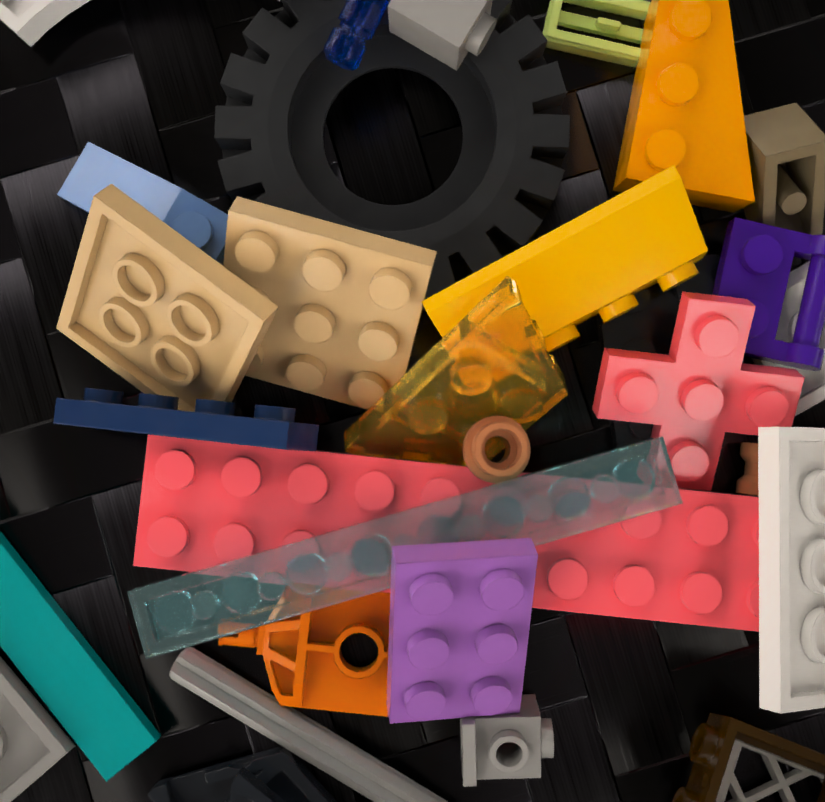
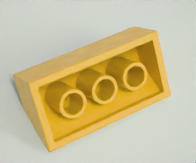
[421,165,708,384]

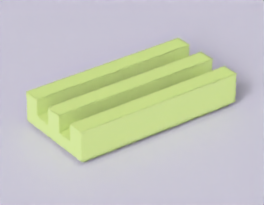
[542,0,650,68]

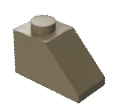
[743,103,825,235]

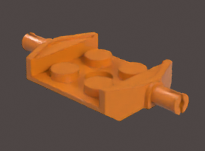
[218,583,390,717]

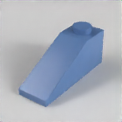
[57,142,228,265]

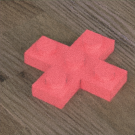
[592,291,805,491]

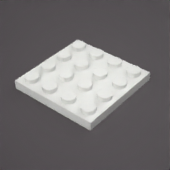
[758,427,825,714]

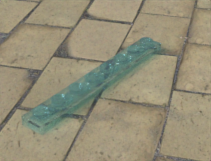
[127,436,683,659]

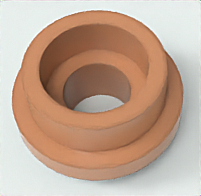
[463,416,531,483]

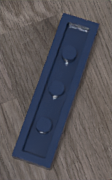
[53,388,319,452]

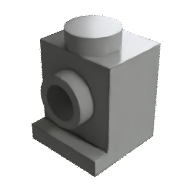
[460,694,554,787]

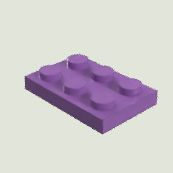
[386,538,538,724]

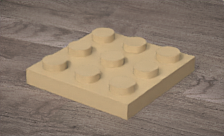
[56,184,279,412]
[223,196,437,417]

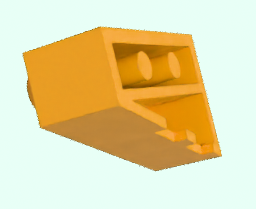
[613,0,755,213]

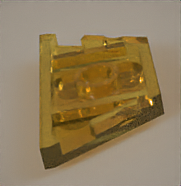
[344,276,568,466]

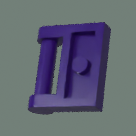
[712,217,825,371]

